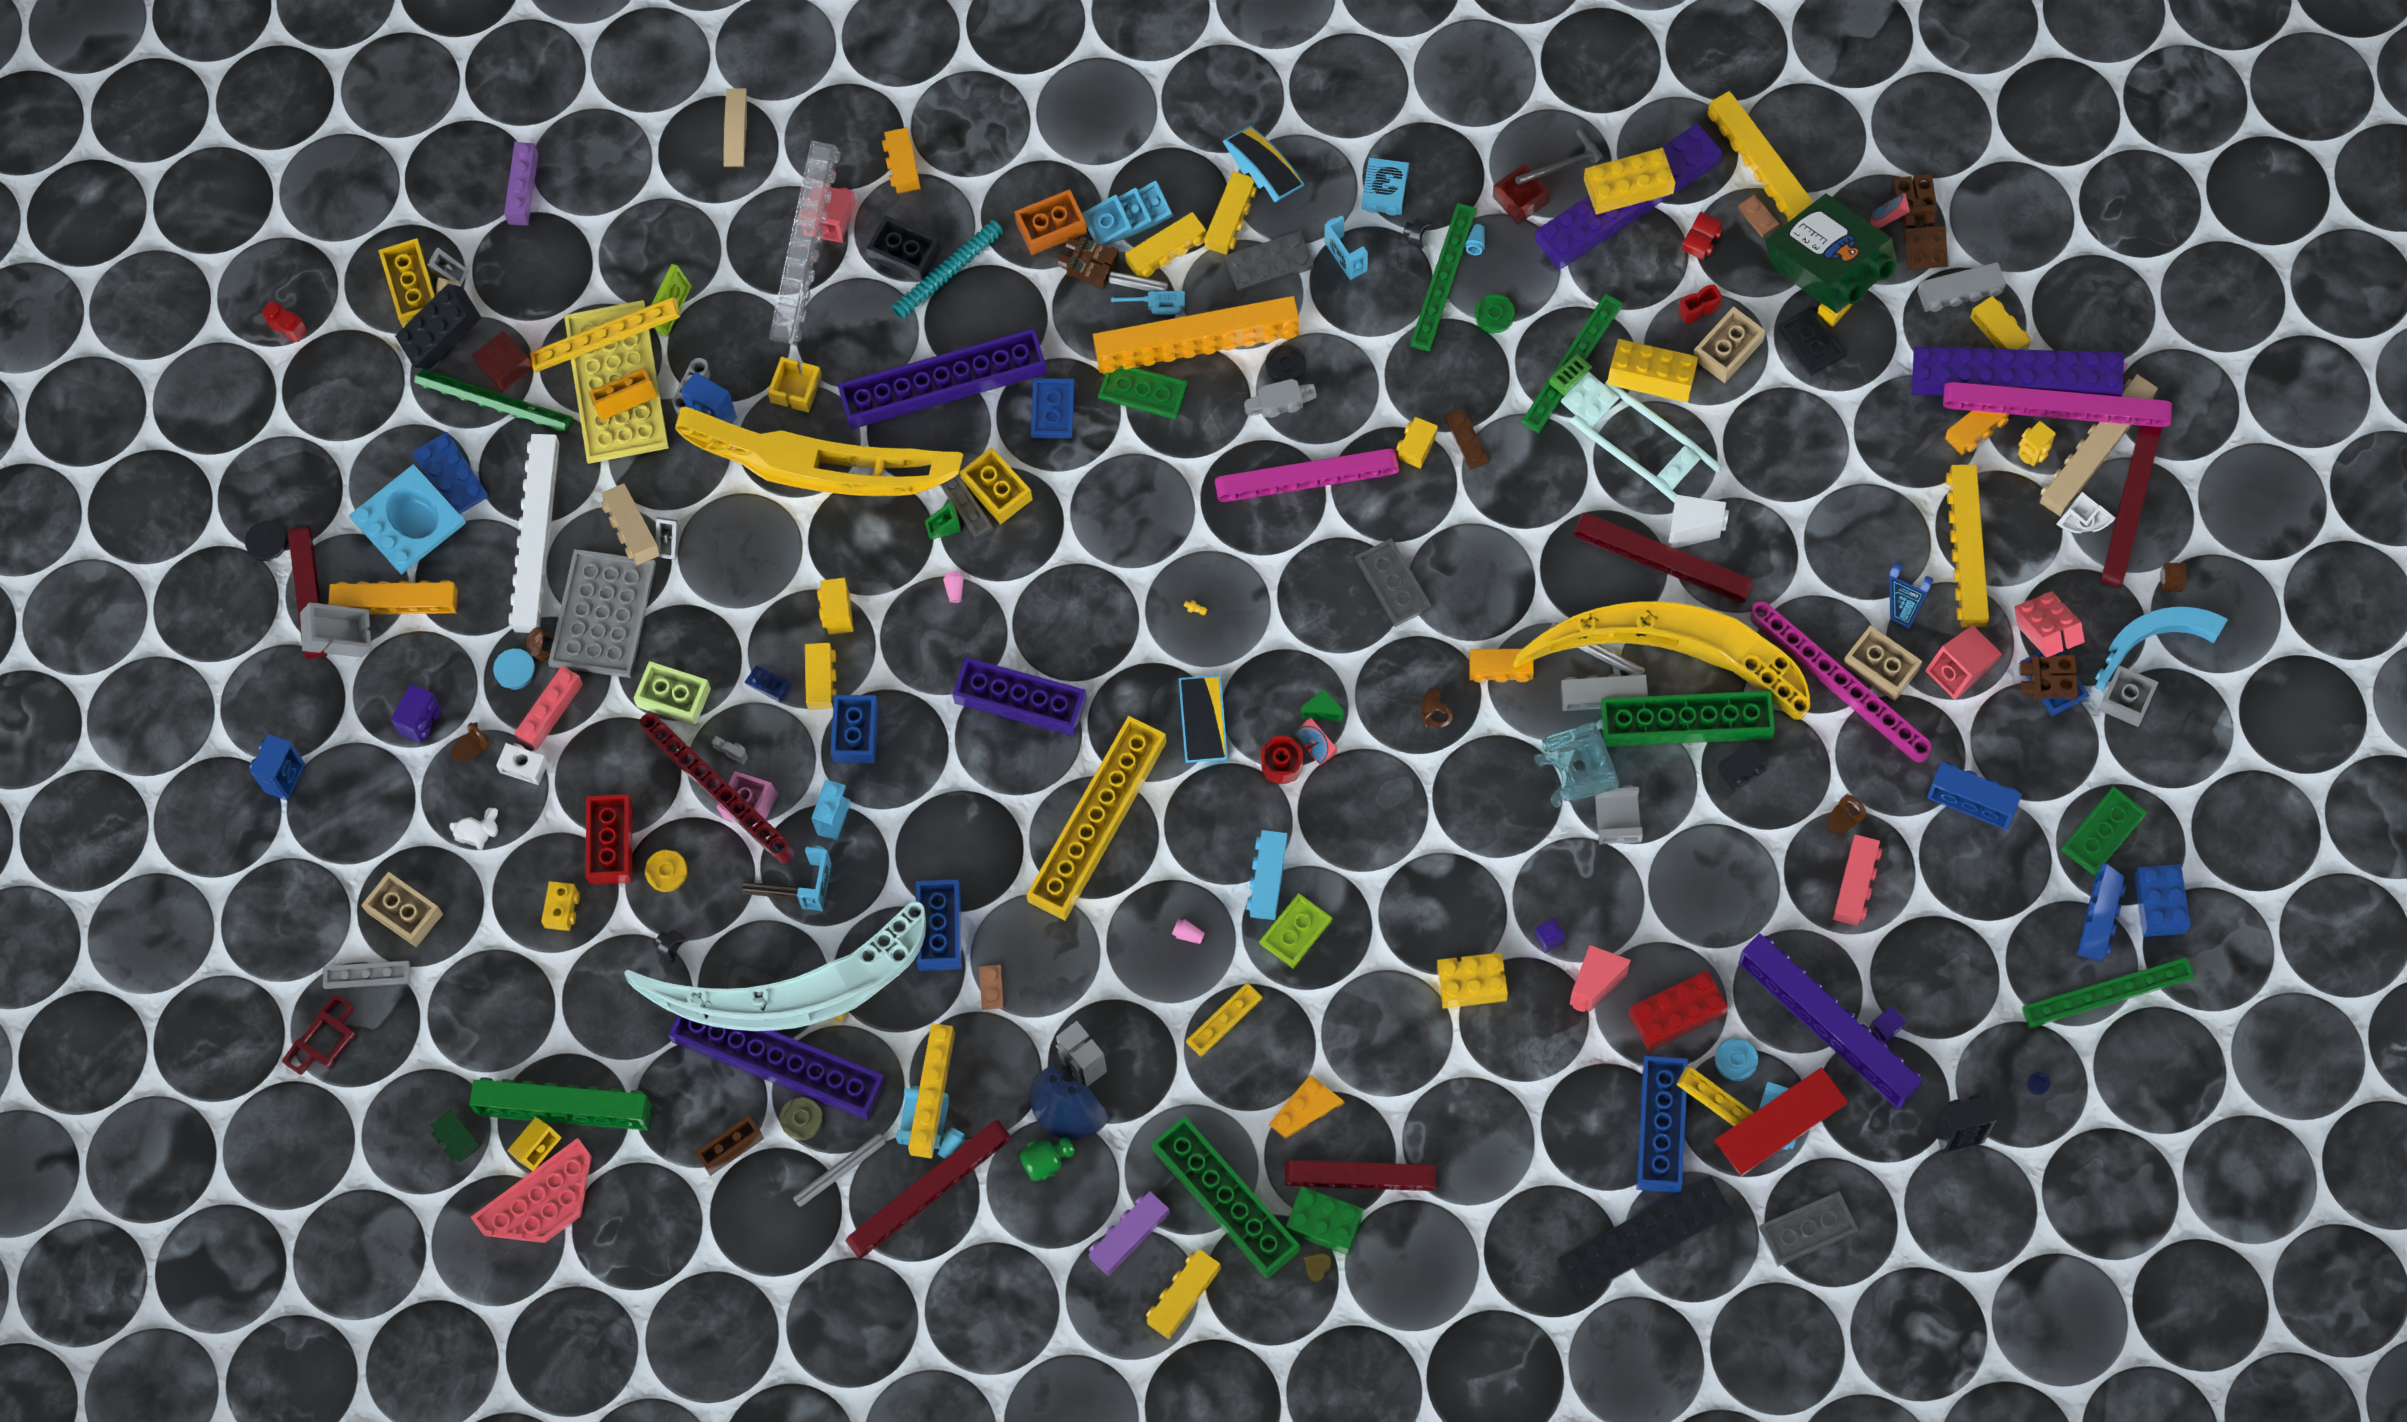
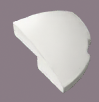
[2056,492,2116,534]

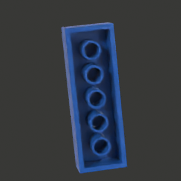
[1636,1056,1688,1193]

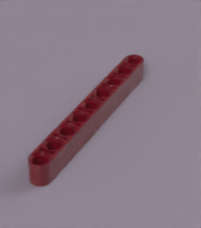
[2100,425,2162,588]
[1573,514,1754,603]
[845,1120,1012,1259]

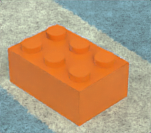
[1014,189,1087,256]

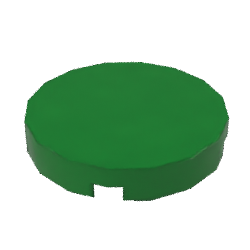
[1474,294,1515,333]

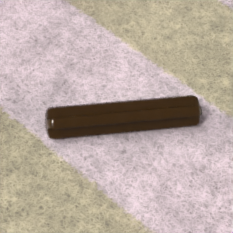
[741,882,803,899]

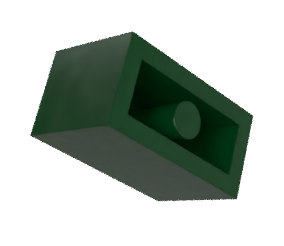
[430,1109,480,1163]

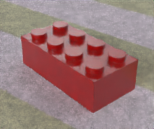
[586,794,633,885]
[1629,970,1728,1052]

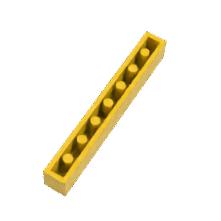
[1708,91,1814,222]
[1946,464,1989,627]

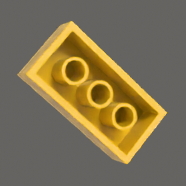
[1584,148,1675,214]
[378,238,436,327]
[1607,339,1698,403]

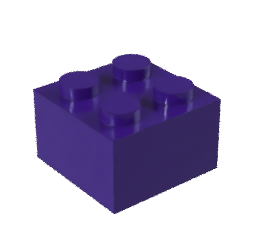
[390,683,441,743]

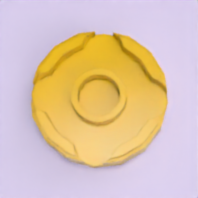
[645,850,688,892]

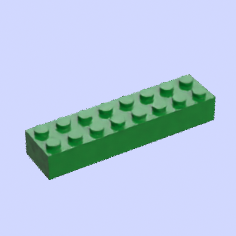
[1600,691,1775,747]
[469,1077,652,1131]
[1151,1116,1300,1280]

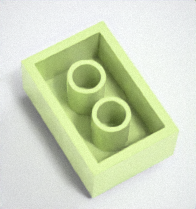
[634,661,711,726]

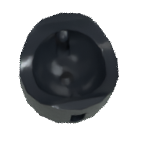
[1403,218,1432,249]
[655,930,688,963]

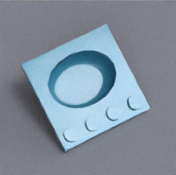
[349,464,466,575]

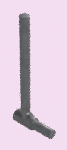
[1515,129,1605,184]

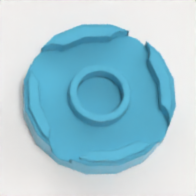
[493,648,536,690]
[1715,1038,1758,1081]

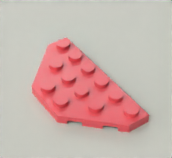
[471,1138,592,1243]

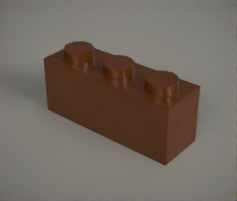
[695,1115,764,1176]

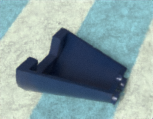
[1030,1066,1111,1140]

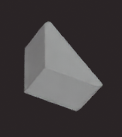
[427,248,469,286]
[655,517,682,560]

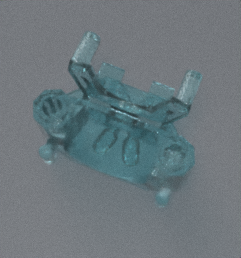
[1534,722,1619,808]

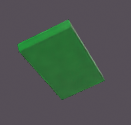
[1098,366,1188,420]
[2061,786,2148,876]

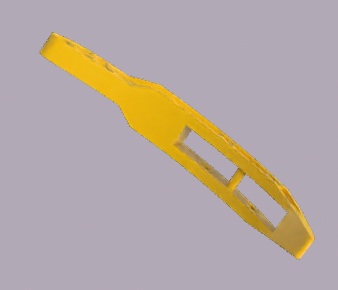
[675,407,963,496]
[1513,601,1810,720]

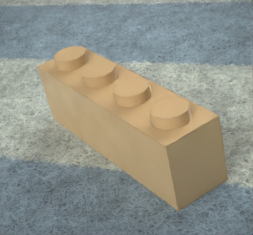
[601,483,659,565]

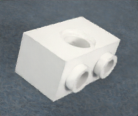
[496,743,548,785]

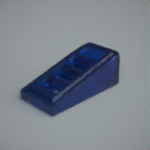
[745,665,791,703]

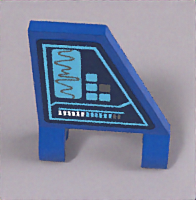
[1889,562,1933,629]

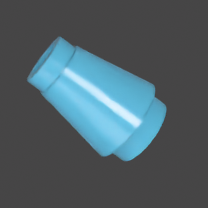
[1465,224,1485,255]
[938,1127,966,1159]

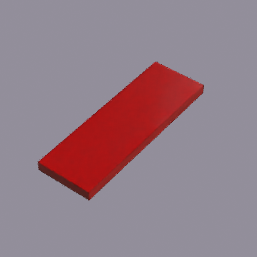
[1715,1067,1848,1176]

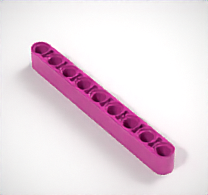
[1215,449,1399,502]

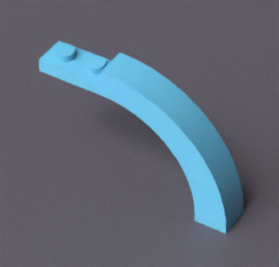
[2095,607,2228,692]

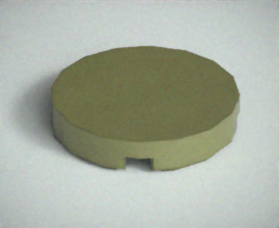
[780,1097,823,1140]

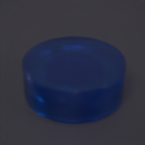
[2027,1072,2050,1095]

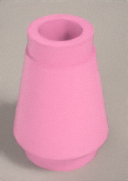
[943,571,964,603]
[1172,919,1205,944]

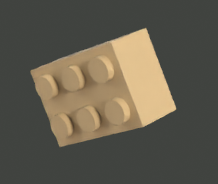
[1694,306,1766,383]
[1843,625,1922,701]
[362,872,443,948]

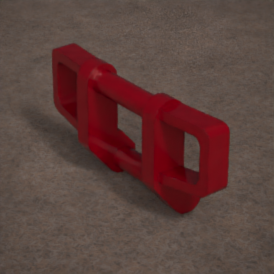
[282,994,357,1075]

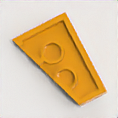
[1269,1074,1344,1139]

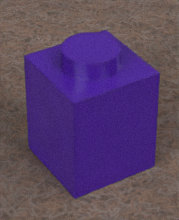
[1534,918,1565,953]
[1869,1006,1906,1043]

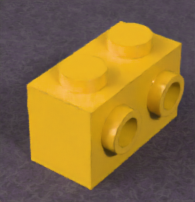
[2018,421,2056,467]
[541,881,580,931]

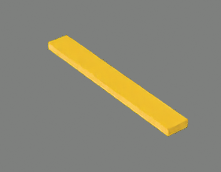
[530,297,680,373]

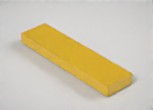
[1186,982,1263,1057]
[1676,1066,1754,1126]

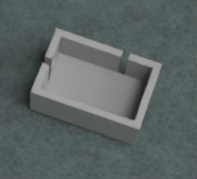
[300,602,371,657]
[1056,1021,1107,1087]

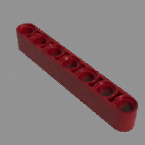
[288,525,327,660]
[1284,1160,1436,1191]

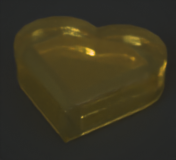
[1304,1254,1331,1282]

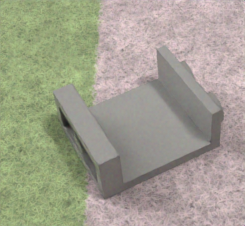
[1595,785,1643,844]

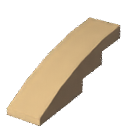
[724,88,747,167]

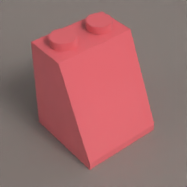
[800,184,855,243]
[1925,625,2003,700]
[1570,945,1631,1012]

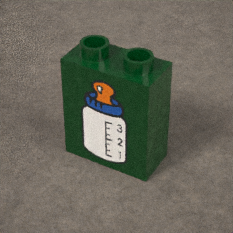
[1765,193,1898,314]

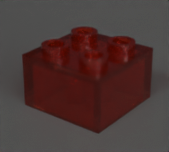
[1492,163,1550,225]
[472,331,532,393]

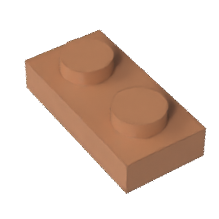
[1738,194,1779,238]
[979,965,1004,1010]

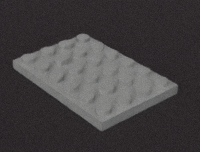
[548,549,656,678]

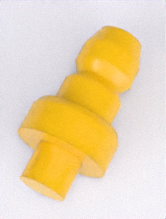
[1184,600,1207,615]

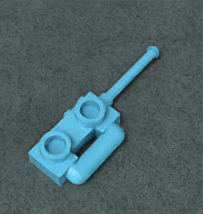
[1111,291,1185,315]

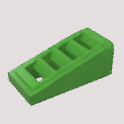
[1549,355,1592,396]

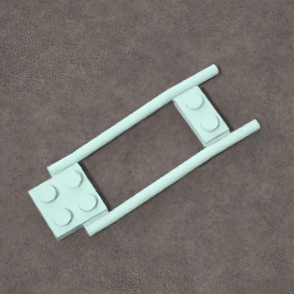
[1561,372,1722,503]

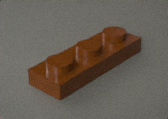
[1445,408,1489,470]

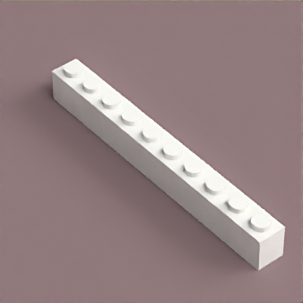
[509,434,559,633]

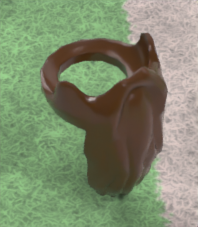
[526,626,554,662]
[1421,687,1453,729]
[450,722,494,761]
[1827,793,1868,834]

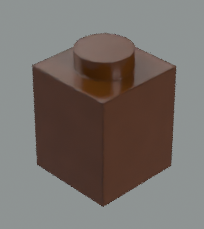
[2160,563,2187,592]

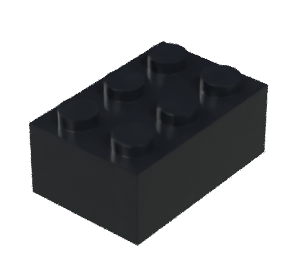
[866,216,941,281]

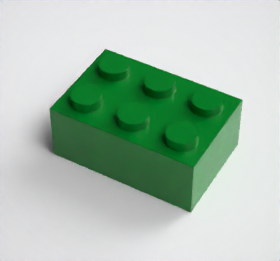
[1286,1187,1363,1255]

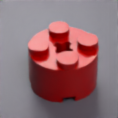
[1260,736,1303,784]

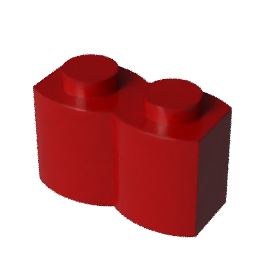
[1682,211,1724,260]
[1678,285,1722,324]
[261,301,307,342]

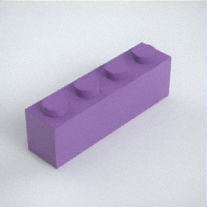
[504,142,539,226]
[1089,1191,1170,1277]

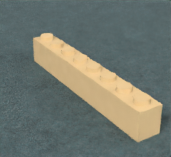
[2040,374,2158,517]

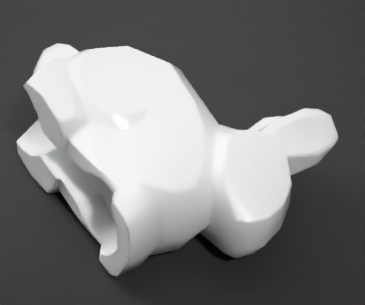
[450,808,498,850]

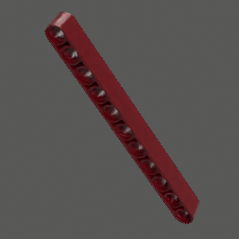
[639,713,794,863]

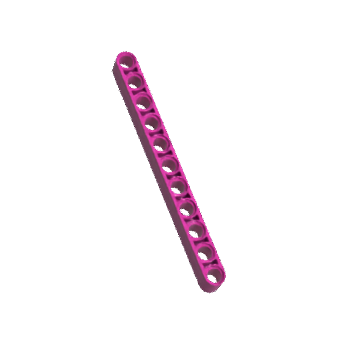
[1943,382,2172,427]
[1750,601,1931,762]

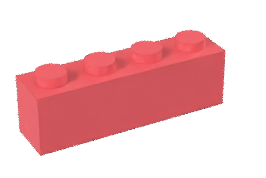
[514,666,583,750]
[1833,834,1882,926]

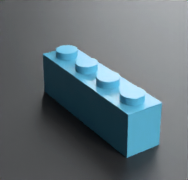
[1246,830,1287,921]

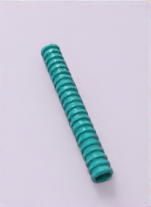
[892,220,1003,319]

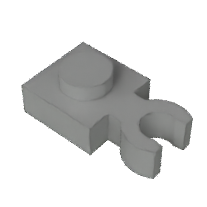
[711,736,748,765]

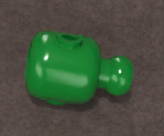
[1020,1137,1075,1181]

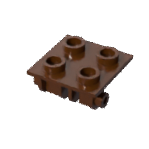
[1903,226,1948,270]

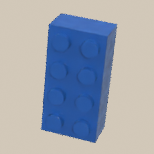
[1927,762,2022,830]
[916,879,962,971]

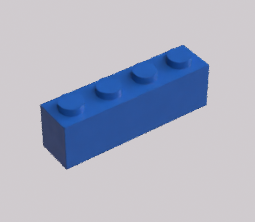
[2076,863,2126,962]

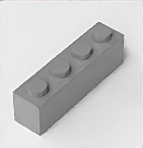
[1917,262,2006,312]
[1560,673,1648,711]

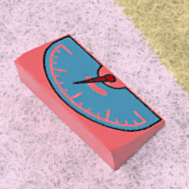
[1870,193,1910,229]
[1294,718,1337,765]

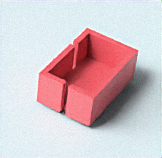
[2014,591,2084,658]

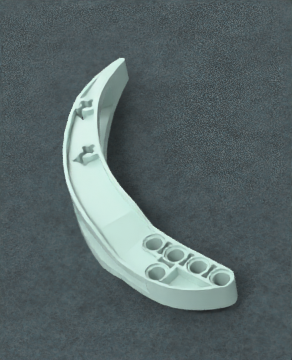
[625,901,926,1031]

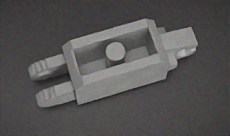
[1244,379,1316,418]

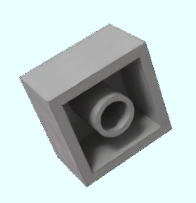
[2099,666,2159,727]

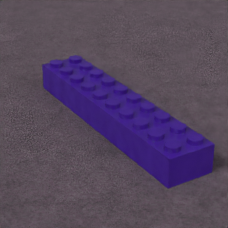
[1535,123,1722,270]
[837,329,1047,430]
[1912,347,2124,397]
[1738,933,1922,1111]
[668,1006,886,1121]

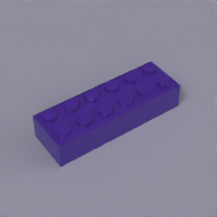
[952,657,1087,737]

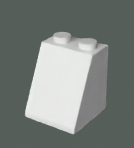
[1668,495,1729,548]

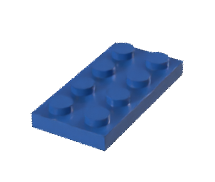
[412,432,489,514]

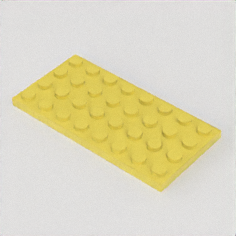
[564,300,669,464]

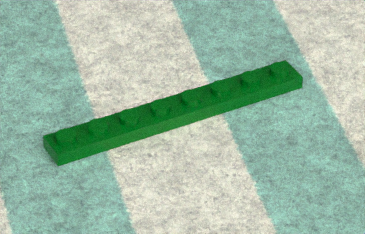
[1410,203,1477,352]
[1521,294,1623,433]
[414,369,573,431]
[2022,957,2194,1029]

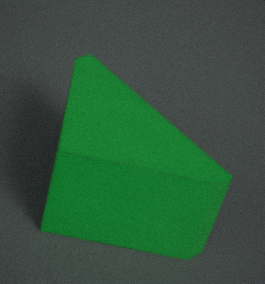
[925,502,961,540]
[1301,689,1343,721]

